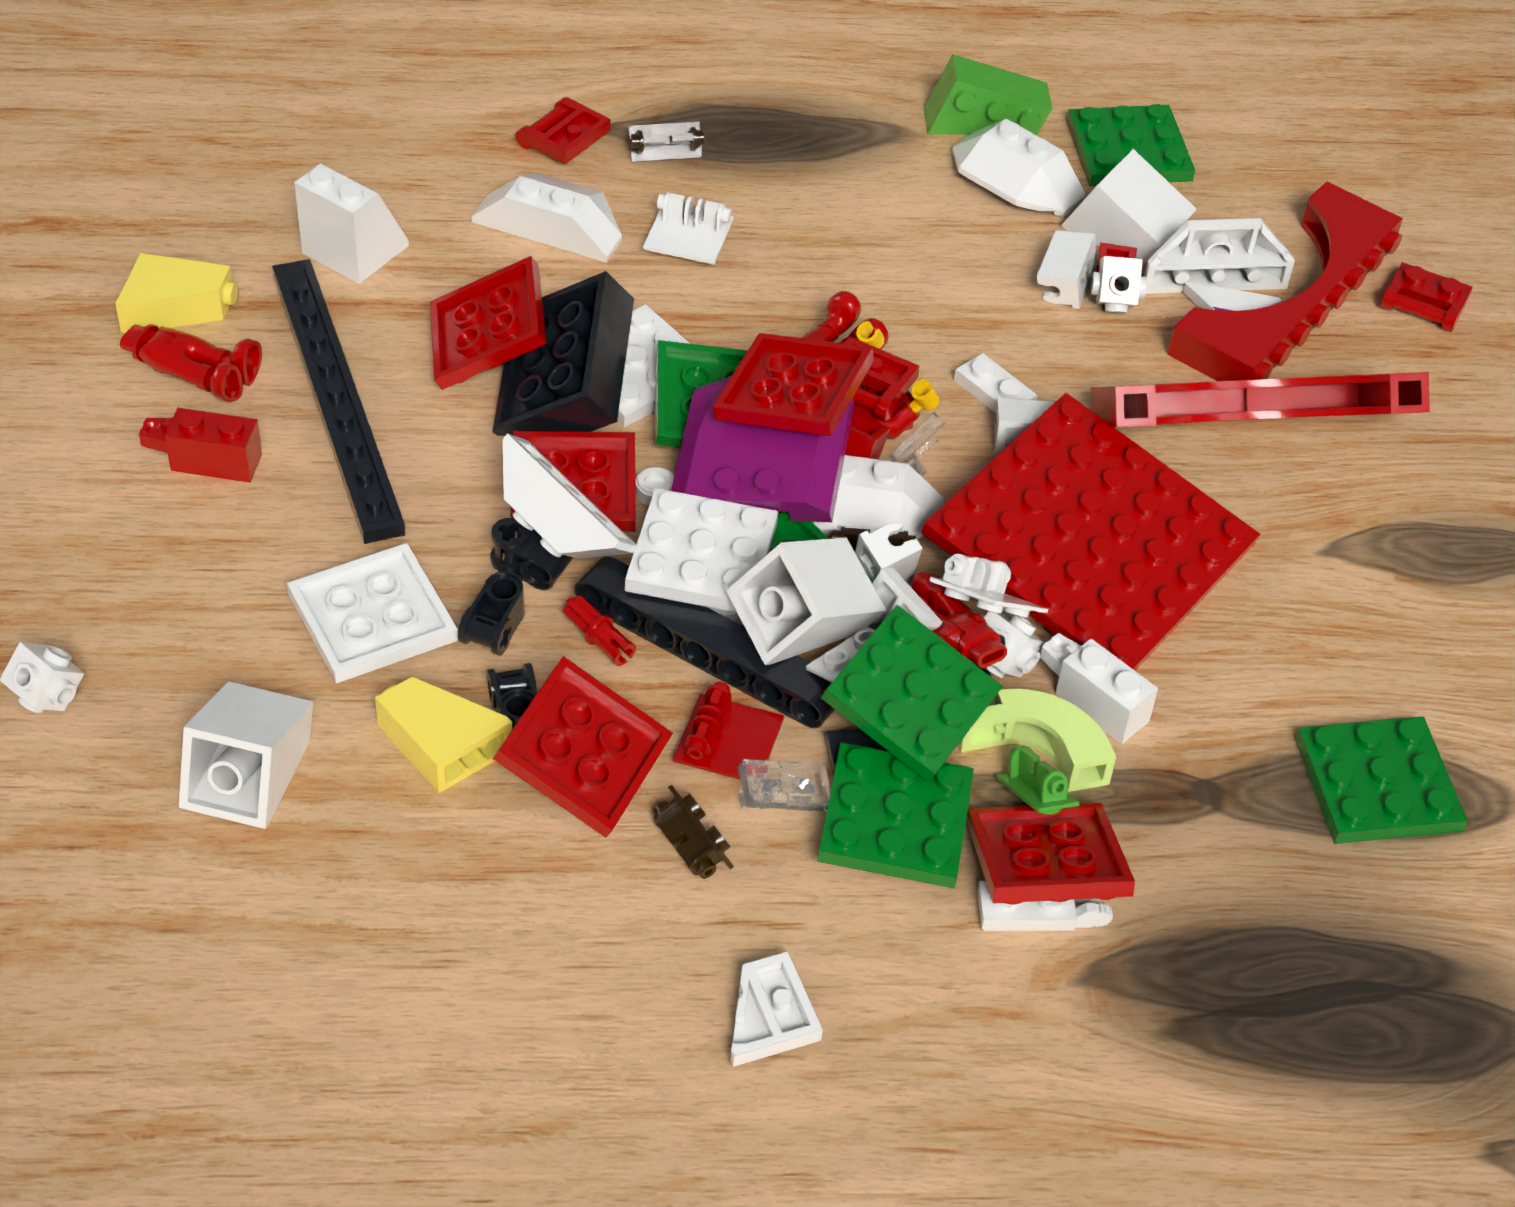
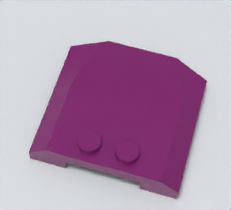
[671,376,855,523]

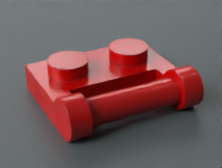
[515,97,611,164]
[1380,262,1473,332]
[843,336,920,421]

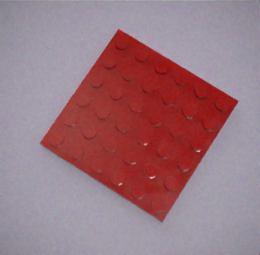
[921,393,1261,671]

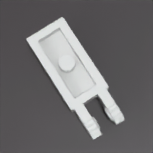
[977,881,1113,931]

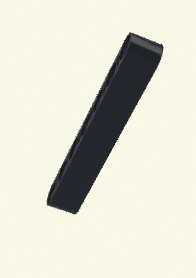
[574,556,835,728]

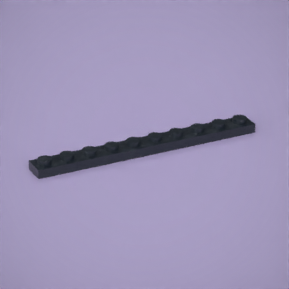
[272,259,406,544]

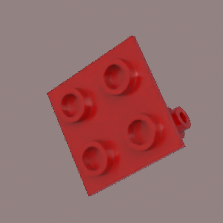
[673,682,785,785]

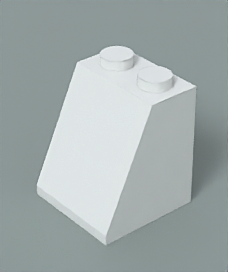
[1061,149,1197,266]
[294,163,409,284]
[726,537,887,665]
[178,681,313,829]

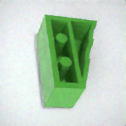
[923,54,1052,135]

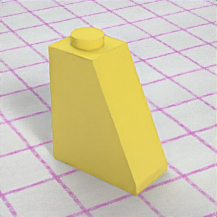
[115,253,238,333]
[375,676,512,794]

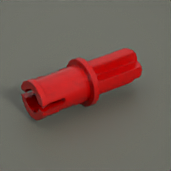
[563,595,636,666]

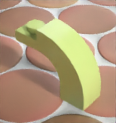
[958,689,1116,792]

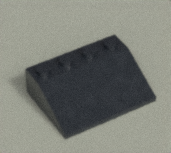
[492,271,634,436]

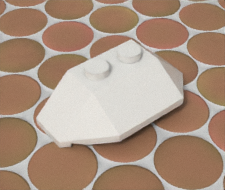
[952,119,1086,217]
[471,172,622,263]
[1144,218,1295,294]
[502,433,638,559]
[779,455,944,539]

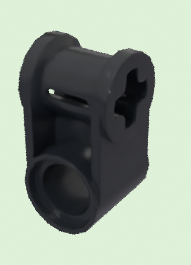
[490,518,573,590]
[458,571,525,656]
[486,663,537,729]

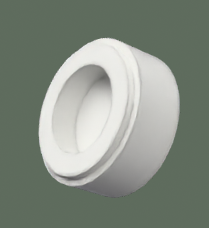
[636,467,674,505]

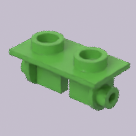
[996,746,1079,815]

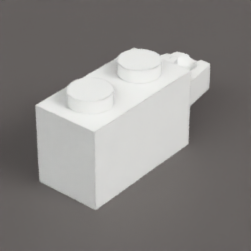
[1040,633,1158,745]

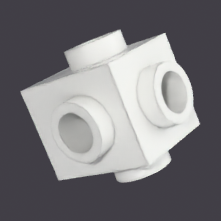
[1090,256,1147,313]
[984,611,1045,678]
[0,642,85,713]

